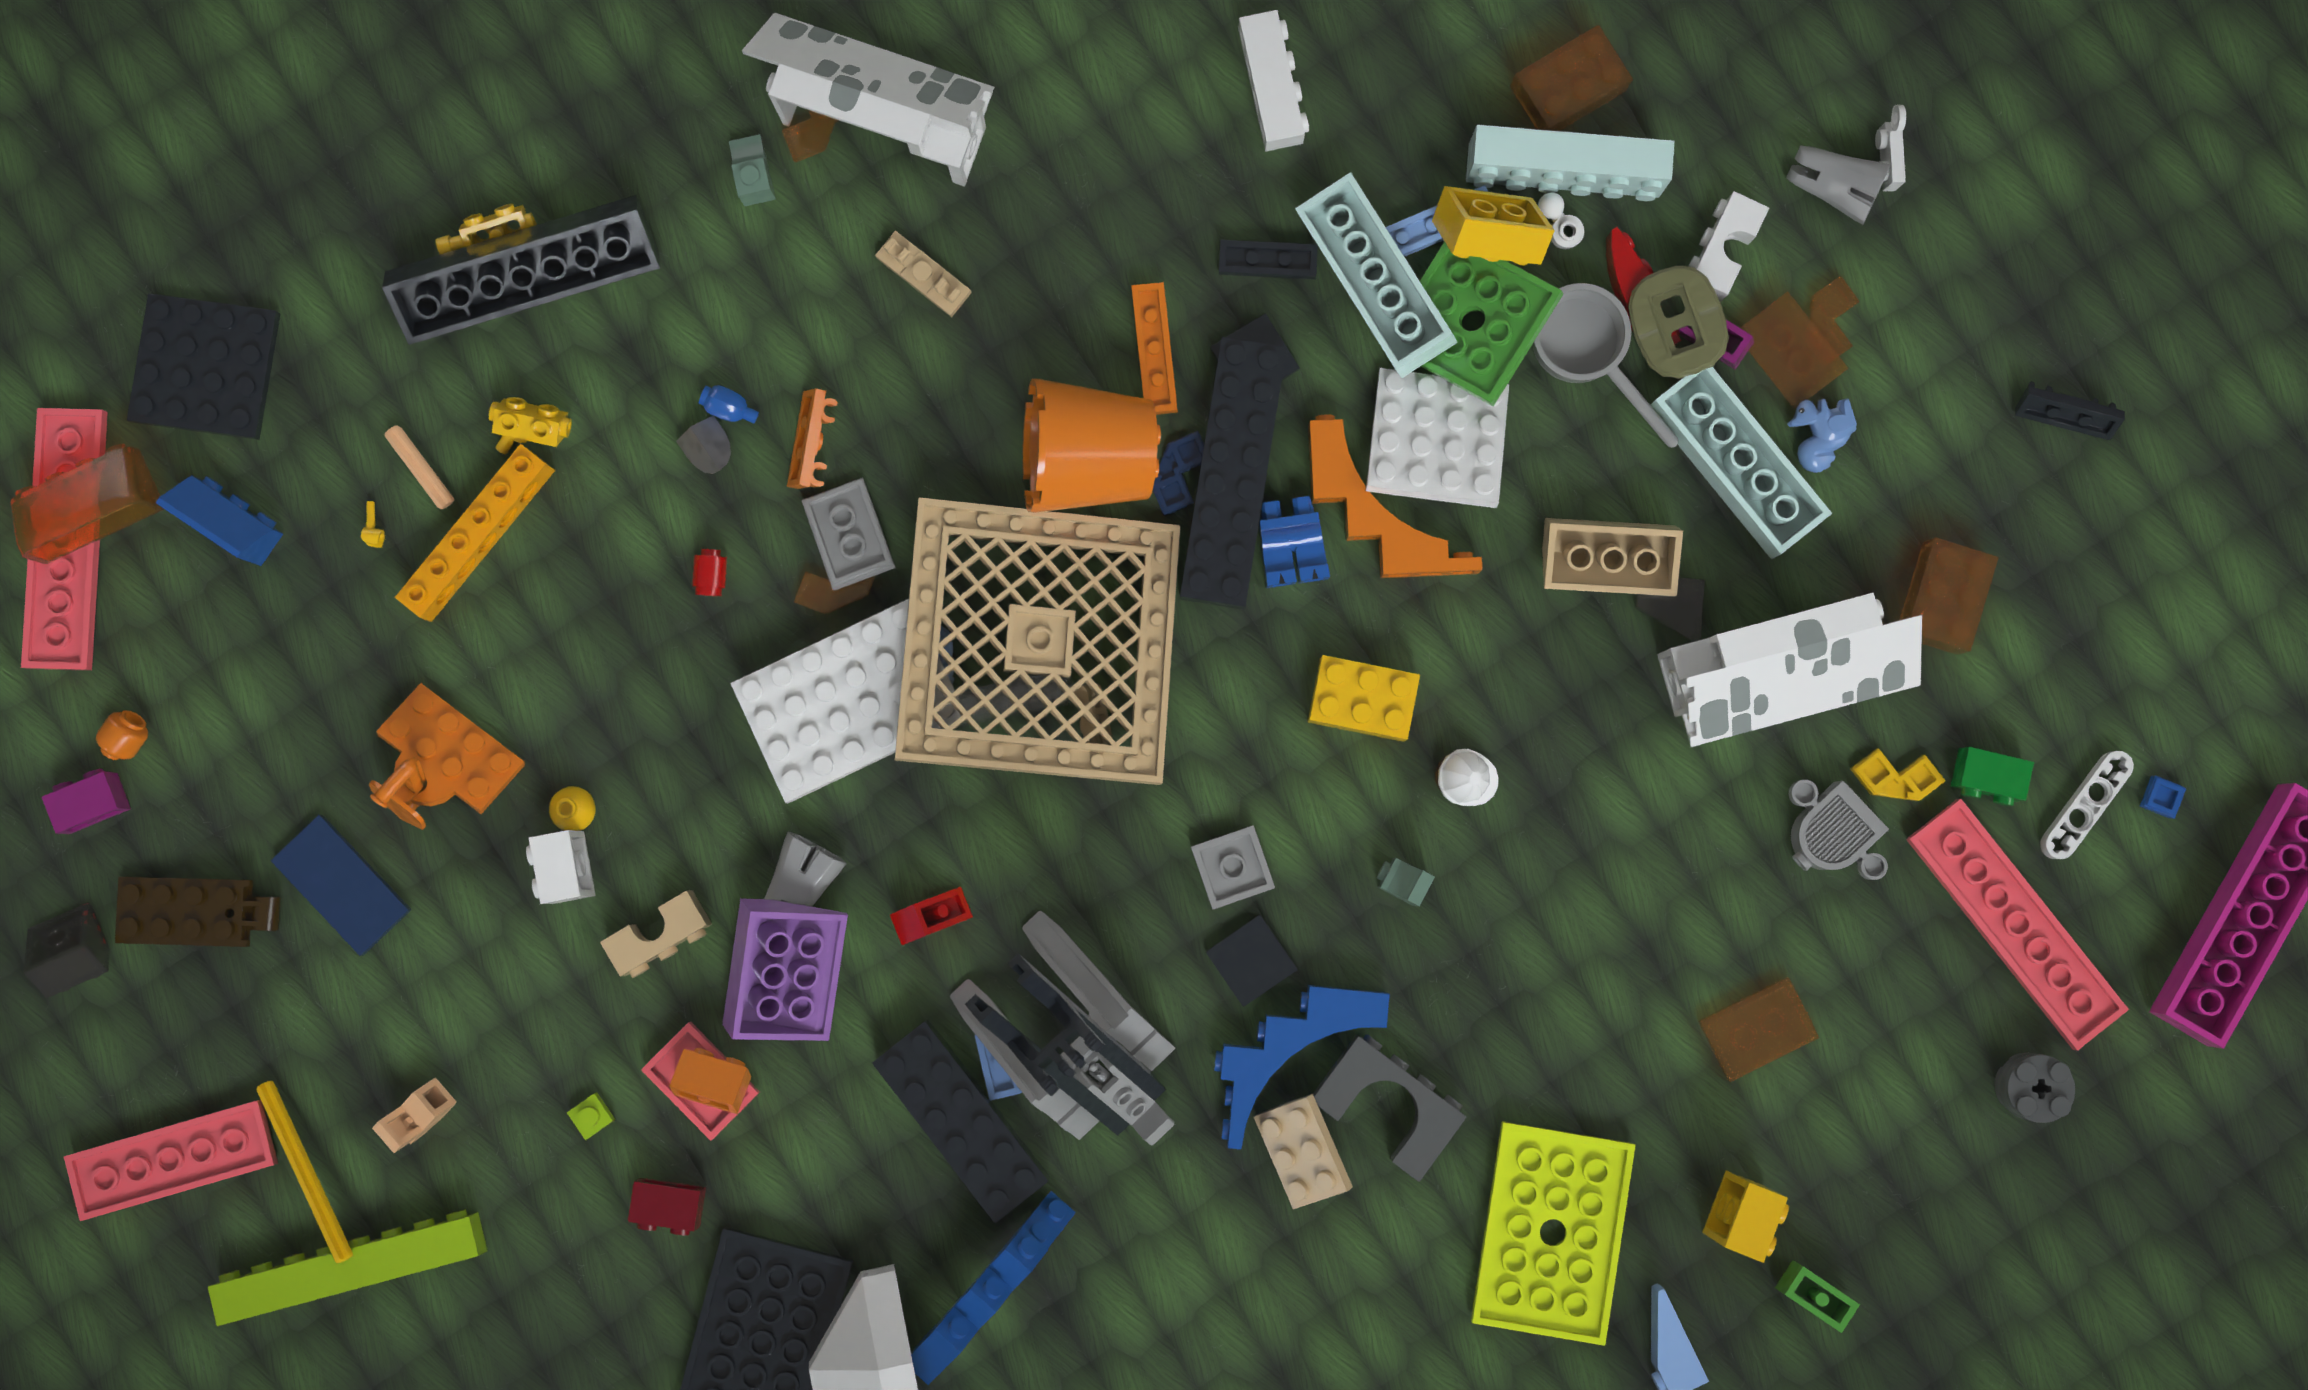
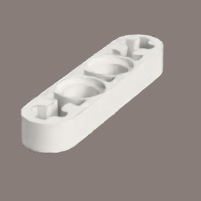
[2040,751,2134,859]

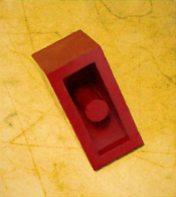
[890,887,973,945]

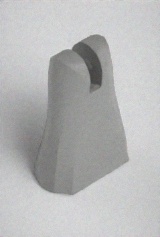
[1786,145,1891,225]
[764,832,846,907]

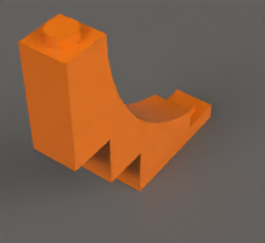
[1308,415,1482,578]

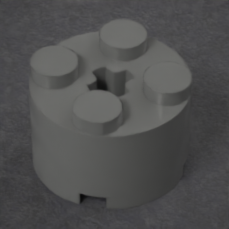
[1994,1052,2075,1123]

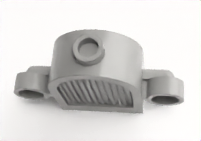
[1789,780,1889,880]

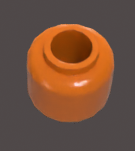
[96,710,149,760]

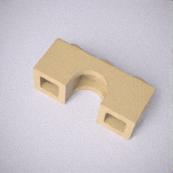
[600,890,712,978]

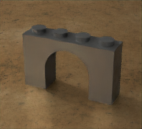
[1313,1034,1467,1182]

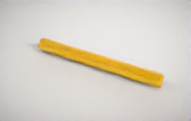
[256,1081,353,1263]

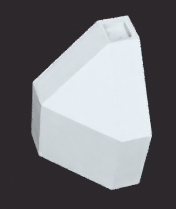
[809,1264,918,1390]

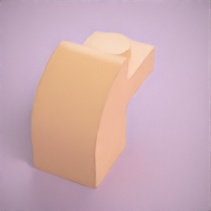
[372,1077,457,1153]

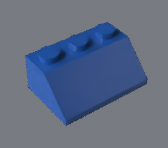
[156,475,283,566]

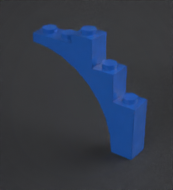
[1214,985,1390,1149]
[911,1191,1076,1385]

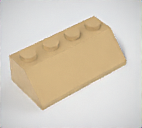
[1542,518,1683,596]

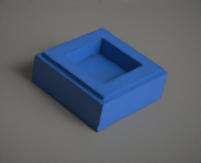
[2140,775,2186,819]

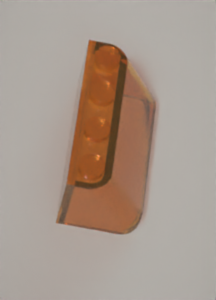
[11,444,164,564]

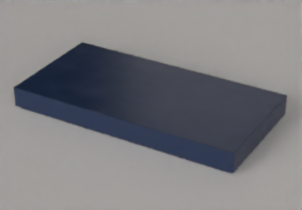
[271,815,411,956]

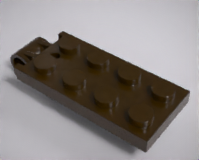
[115,877,281,947]

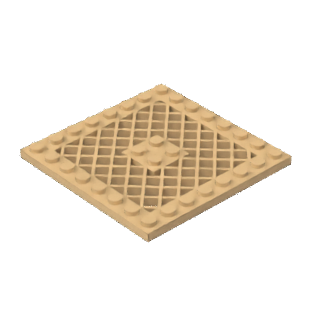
[894,497,1180,785]

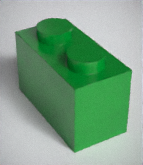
[1950,747,2034,806]

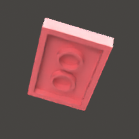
[641,1022,760,1141]

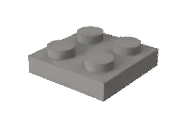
[1191,825,1275,910]

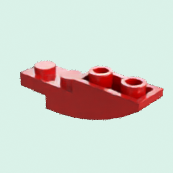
[1606,227,1681,346]

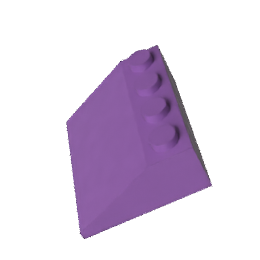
[722,898,848,1041]

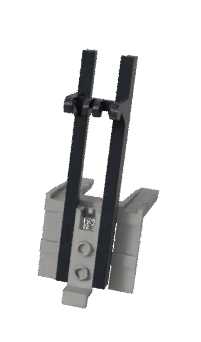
[950,911,1175,1145]

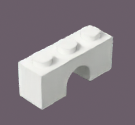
[1689,191,1769,302]

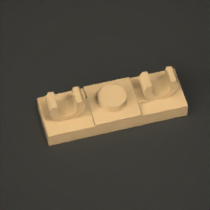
[875,231,972,318]

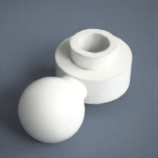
[1538,192,1584,249]

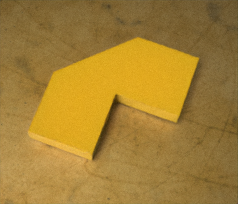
[1850,748,1946,801]

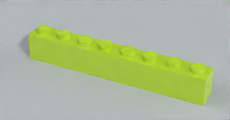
[208,1209,488,1326]

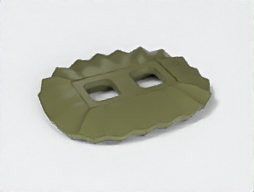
[1628,265,1729,379]

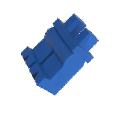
[1259,496,1330,588]

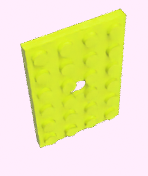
[1471,1121,1636,1346]

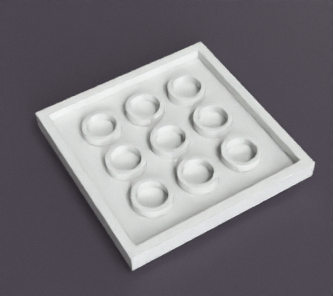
[1366,368,1509,508]

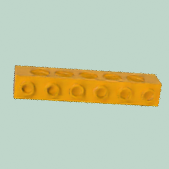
[394,444,556,622]

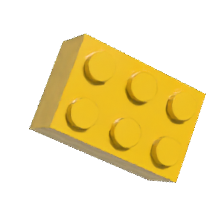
[1432,186,1555,266]
[1308,655,1420,742]
[1702,1170,1789,1263]

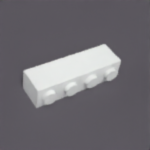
[1238,10,1309,152]

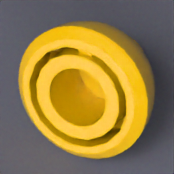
[549,786,596,831]

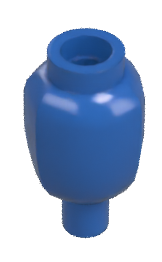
[698,385,759,424]

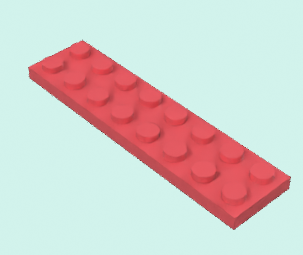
[21,408,108,671]
[1906,799,2129,1051]

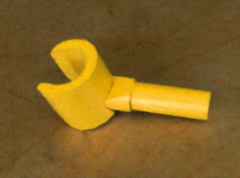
[361,501,385,548]

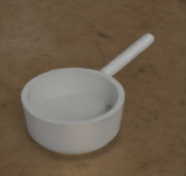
[1532,283,1678,448]

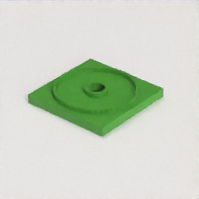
[1420,242,1563,407]

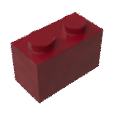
[628,1178,706,1236]

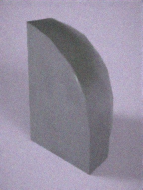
[676,416,731,474]

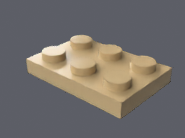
[1253,1094,1353,1209]

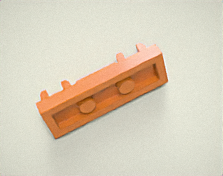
[787,388,838,489]

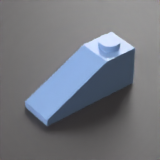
[1651,1283,1709,1390]

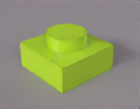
[567,1093,616,1140]

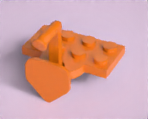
[369,683,525,830]

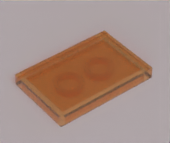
[1741,291,1848,409]
[1698,977,1819,1082]

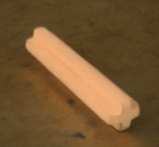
[384,425,454,509]

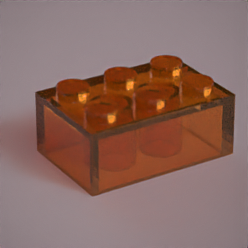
[1510,25,1633,131]
[1900,537,1999,655]

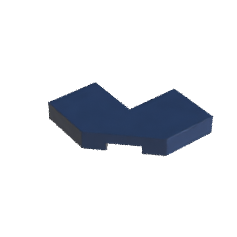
[1153,431,1204,516]

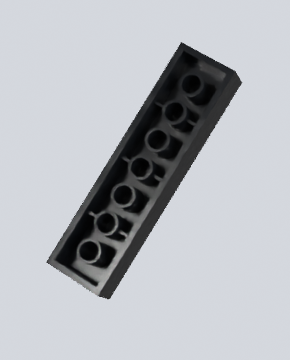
[382,195,660,345]
[1180,337,1287,610]

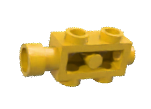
[436,203,537,255]

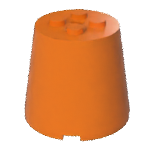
[1023,379,1161,513]

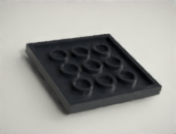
[127,293,280,440]

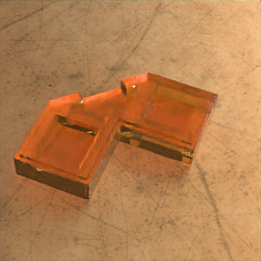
[782,110,838,162]
[1805,276,1860,367]
[794,572,876,614]

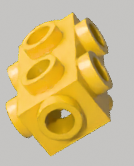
[489,397,572,454]

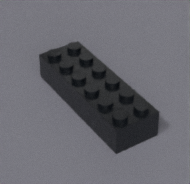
[872,1019,1050,1223]

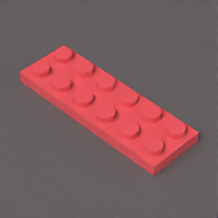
[64,1100,278,1221]

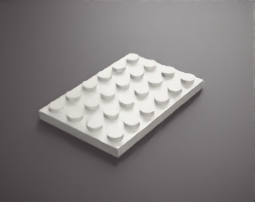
[730,599,962,804]

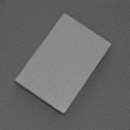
[801,477,896,591]

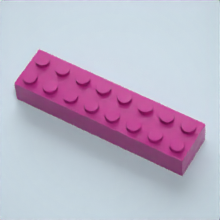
[2149,783,2308,1049]

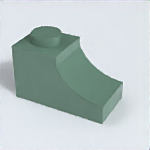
[729,134,776,206]
[1376,858,1435,906]

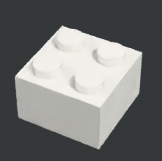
[526,830,596,904]

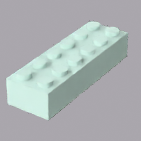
[1466,125,1675,201]
[1295,172,1458,378]
[1651,367,1832,559]

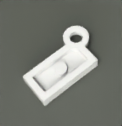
[1875,105,1906,191]

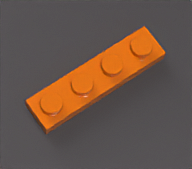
[1131,282,1178,415]

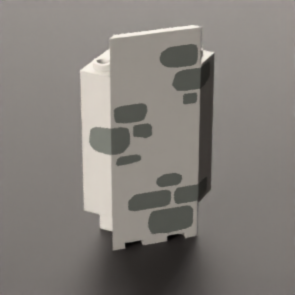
[742,13,995,186]
[1657,593,1922,747]

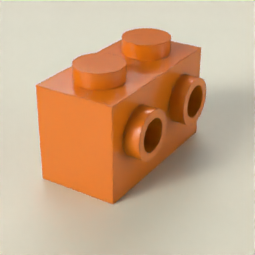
[669,1048,751,1114]

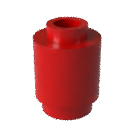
[692,549,727,596]

